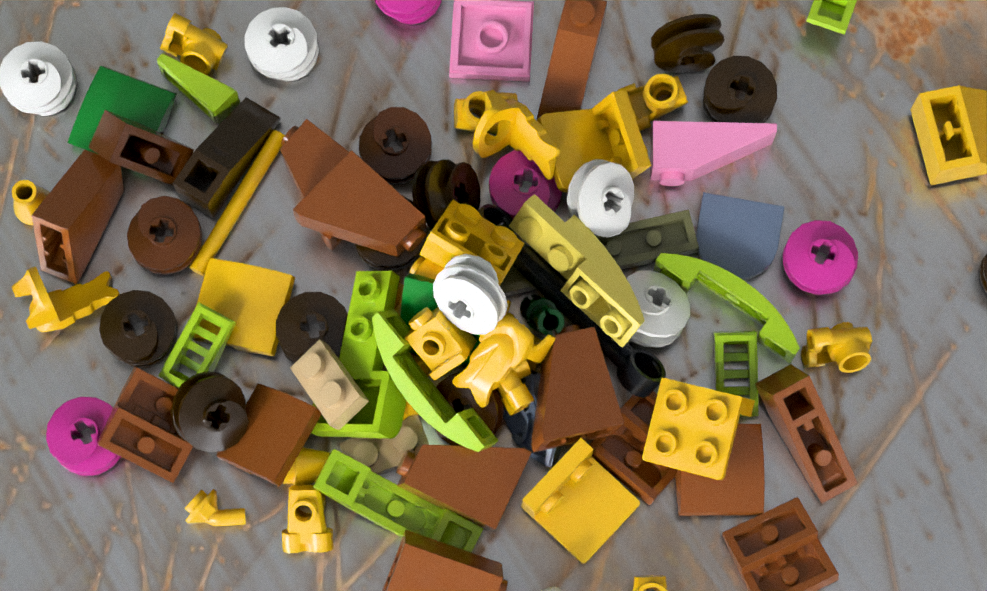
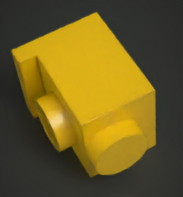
[405,307,477,381]

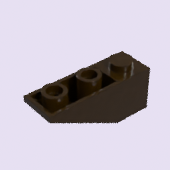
[172,97,280,219]

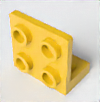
[642,377,755,480]
[521,438,640,564]

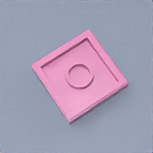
[449,0,534,82]

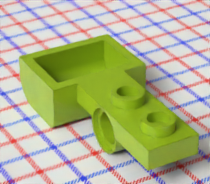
[311,271,406,439]

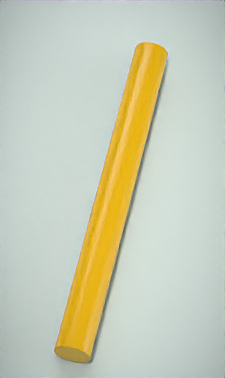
[189,130,285,276]

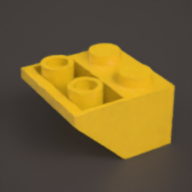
[910,85,987,185]
[419,200,525,286]

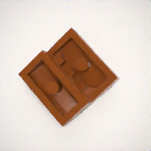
[97,366,193,483]
[216,383,322,487]
[589,391,678,506]
[675,424,765,516]
[722,497,839,591]

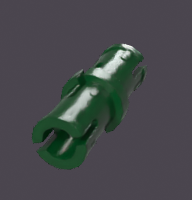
[520,294,565,336]

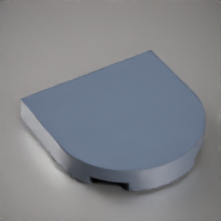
[696,192,785,281]

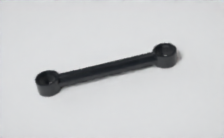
[478,204,666,398]

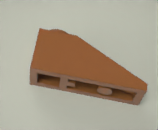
[537,0,607,119]
[755,364,858,504]

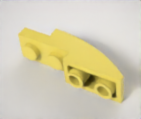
[509,194,645,348]

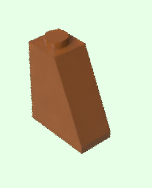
[280,119,349,251]
[31,149,124,284]
[293,150,426,257]
[531,325,624,453]
[396,444,532,531]
[382,530,508,591]

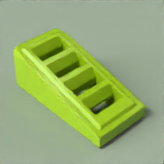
[157,53,240,125]
[158,302,237,388]
[713,331,759,417]

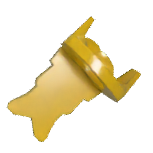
[473,90,560,180]
[11,266,120,333]
[452,300,556,408]

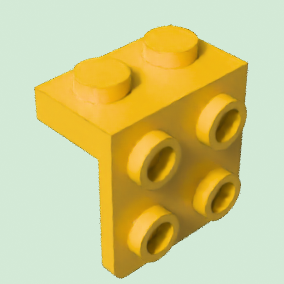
[537,90,652,193]

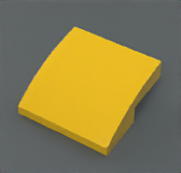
[193,258,295,356]

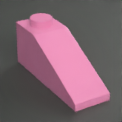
[650,121,777,186]

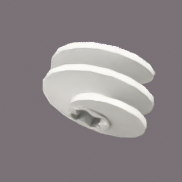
[245,7,319,82]
[0,41,77,116]
[567,159,634,238]
[433,254,508,335]
[627,270,690,348]

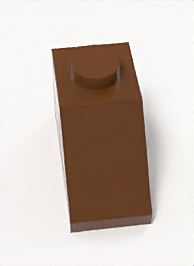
[89,110,194,185]

